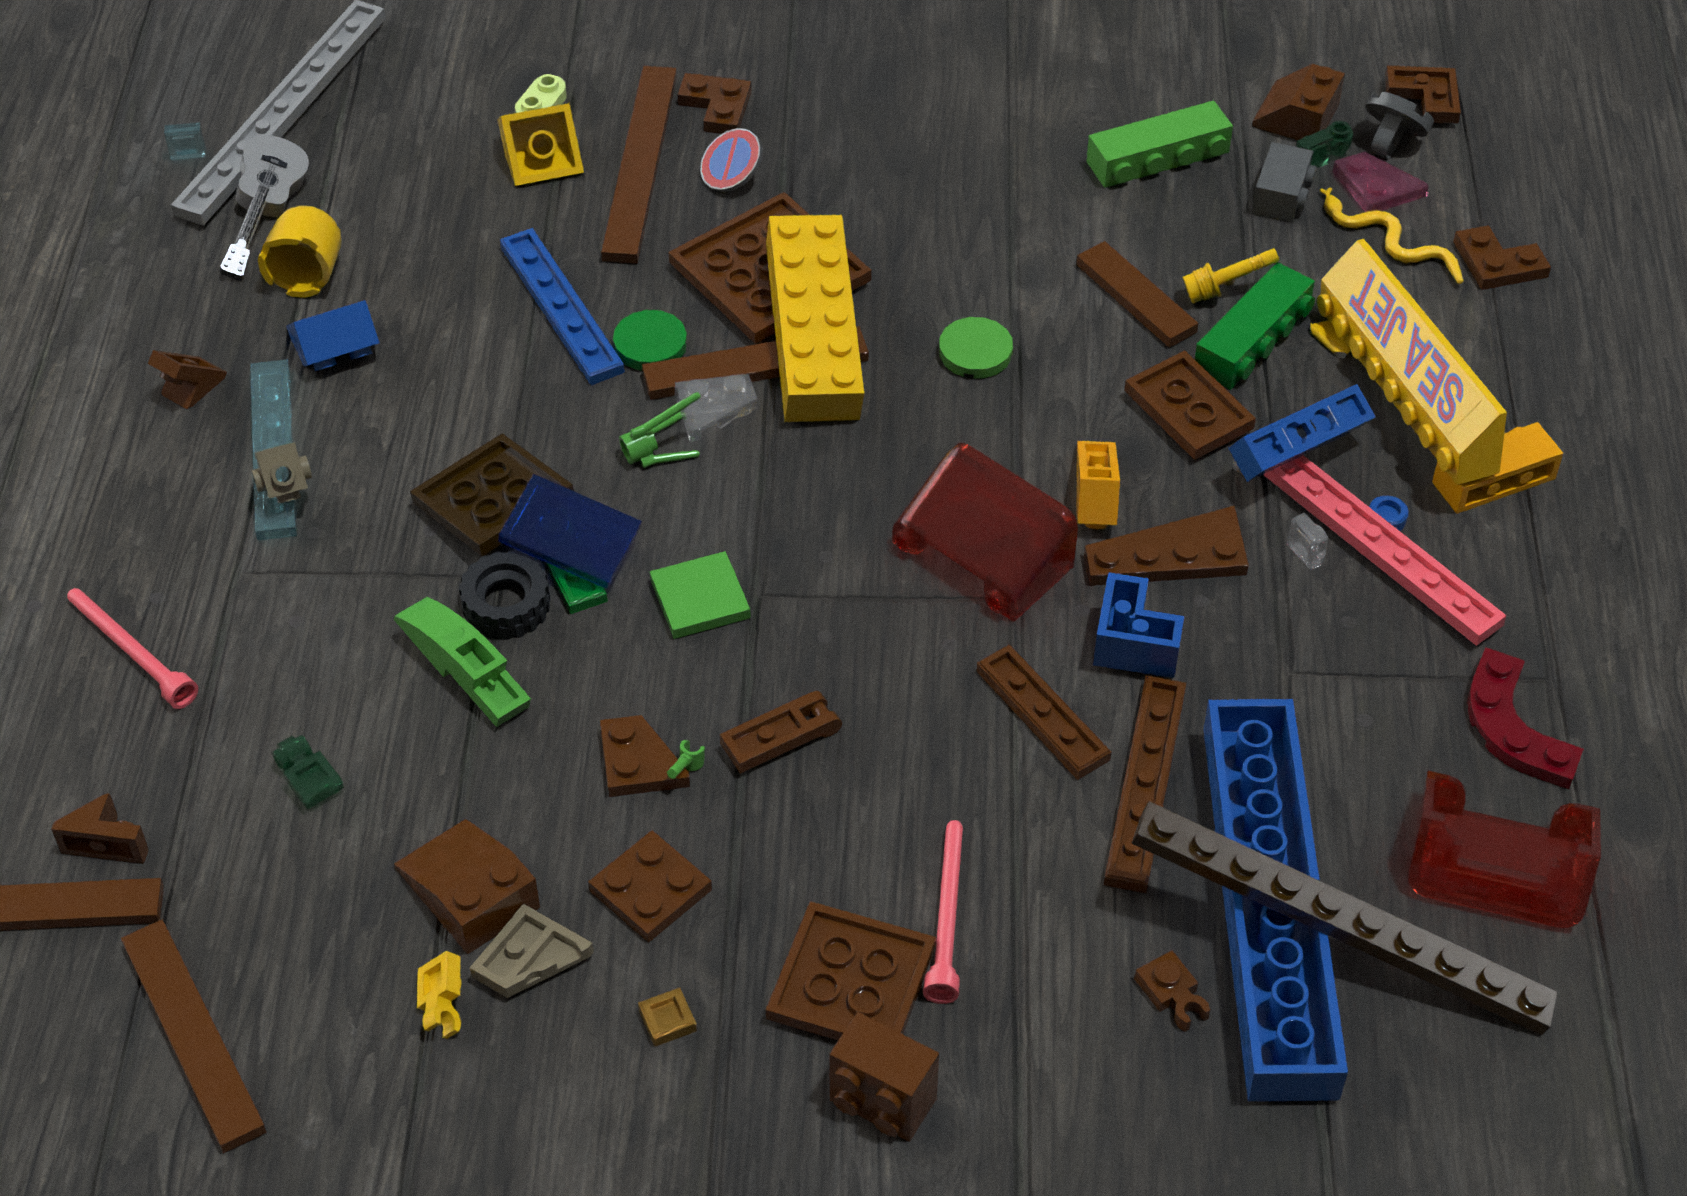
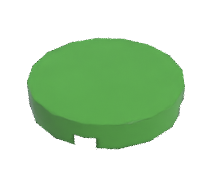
[939,317,1013,378]

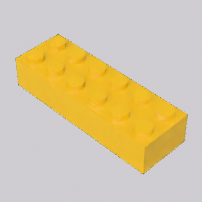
[766,215,864,422]

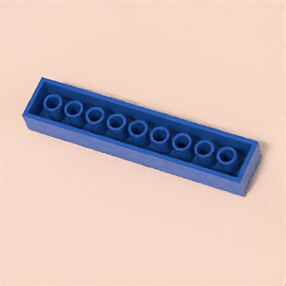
[1203,699,1348,1101]

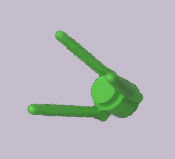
[619,392,701,468]

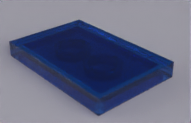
[498,474,642,589]

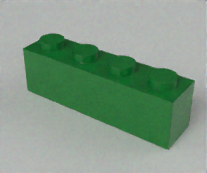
[1195,262,1315,390]

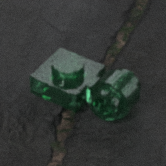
[1296,121,1353,168]
[271,735,344,810]

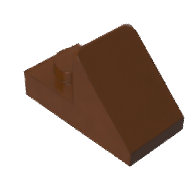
[148,350,227,409]
[51,793,149,864]

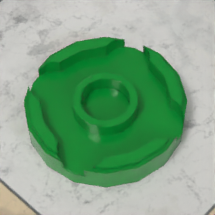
[613,310,687,371]

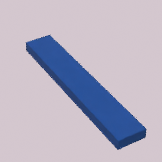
[500,228,625,385]

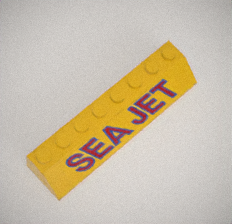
[1317,239,1507,485]

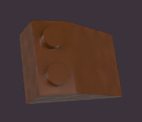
[394,819,540,954]

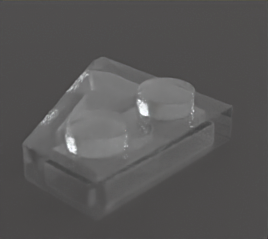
[675,374,757,442]

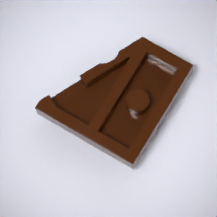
[600,715,690,797]

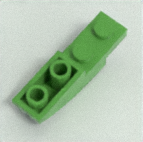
[394,597,531,727]

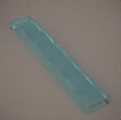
[250,359,297,540]

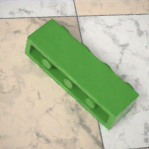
[1086,101,1233,188]

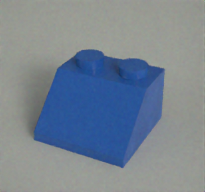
[286,300,380,371]

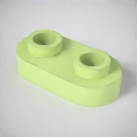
[515,74,567,113]

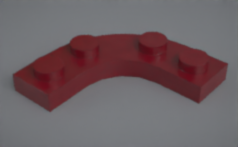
[1467,647,1584,789]

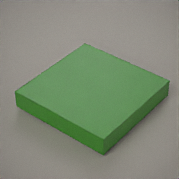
[650,551,751,639]

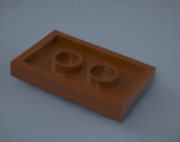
[1124,350,1256,460]

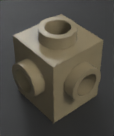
[252,442,312,504]

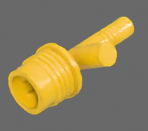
[1182,248,1280,304]

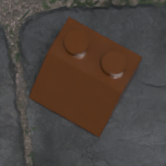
[1252,63,1345,146]

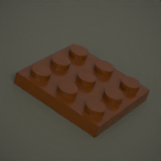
[766,901,936,1040]

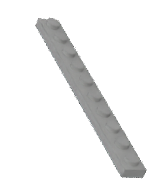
[171,0,386,226]

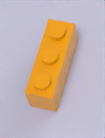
[1432,422,1563,514]

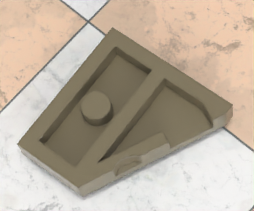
[470,904,594,998]

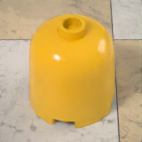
[258,206,342,298]

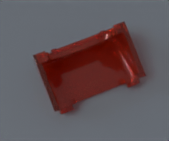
[892,443,1078,622]
[1408,770,1601,928]

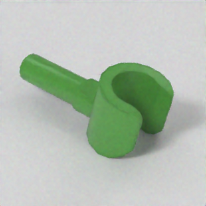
[667,740,705,779]

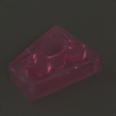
[1332,152,1429,212]

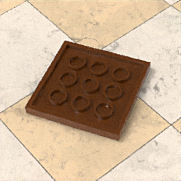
[668,192,872,344]

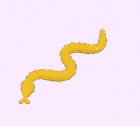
[1320,187,1464,284]

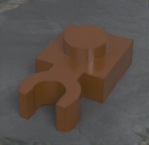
[1134,950,1210,1032]

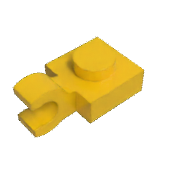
[417,951,462,1039]

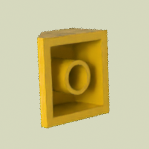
[498,103,584,186]

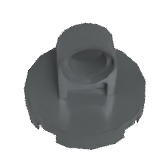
[1365,91,1434,160]

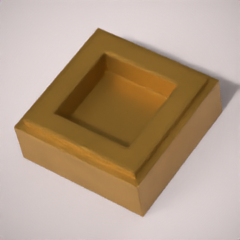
[638,988,697,1047]

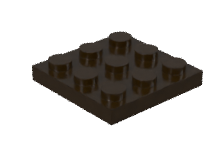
[410,433,575,557]

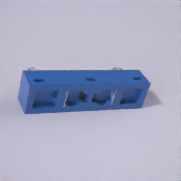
[1228,384,1376,482]

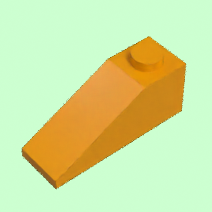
[1076,441,1120,529]

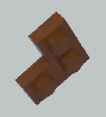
[1385,65,1461,123]
[678,73,752,134]
[1453,225,1551,290]

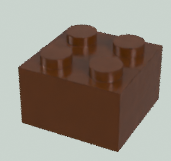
[829,1012,939,1142]

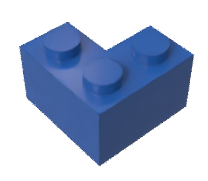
[1093,572,1184,678]

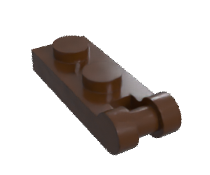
[720,691,843,773]

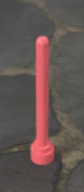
[67,588,198,709]
[923,820,963,1004]

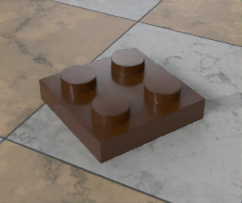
[588,830,712,943]

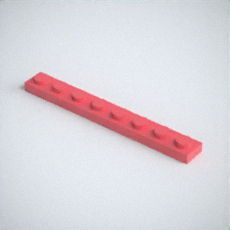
[1263,455,1507,646]

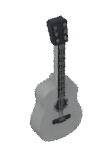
[219,134,309,281]

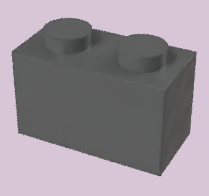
[1252,142,1317,223]

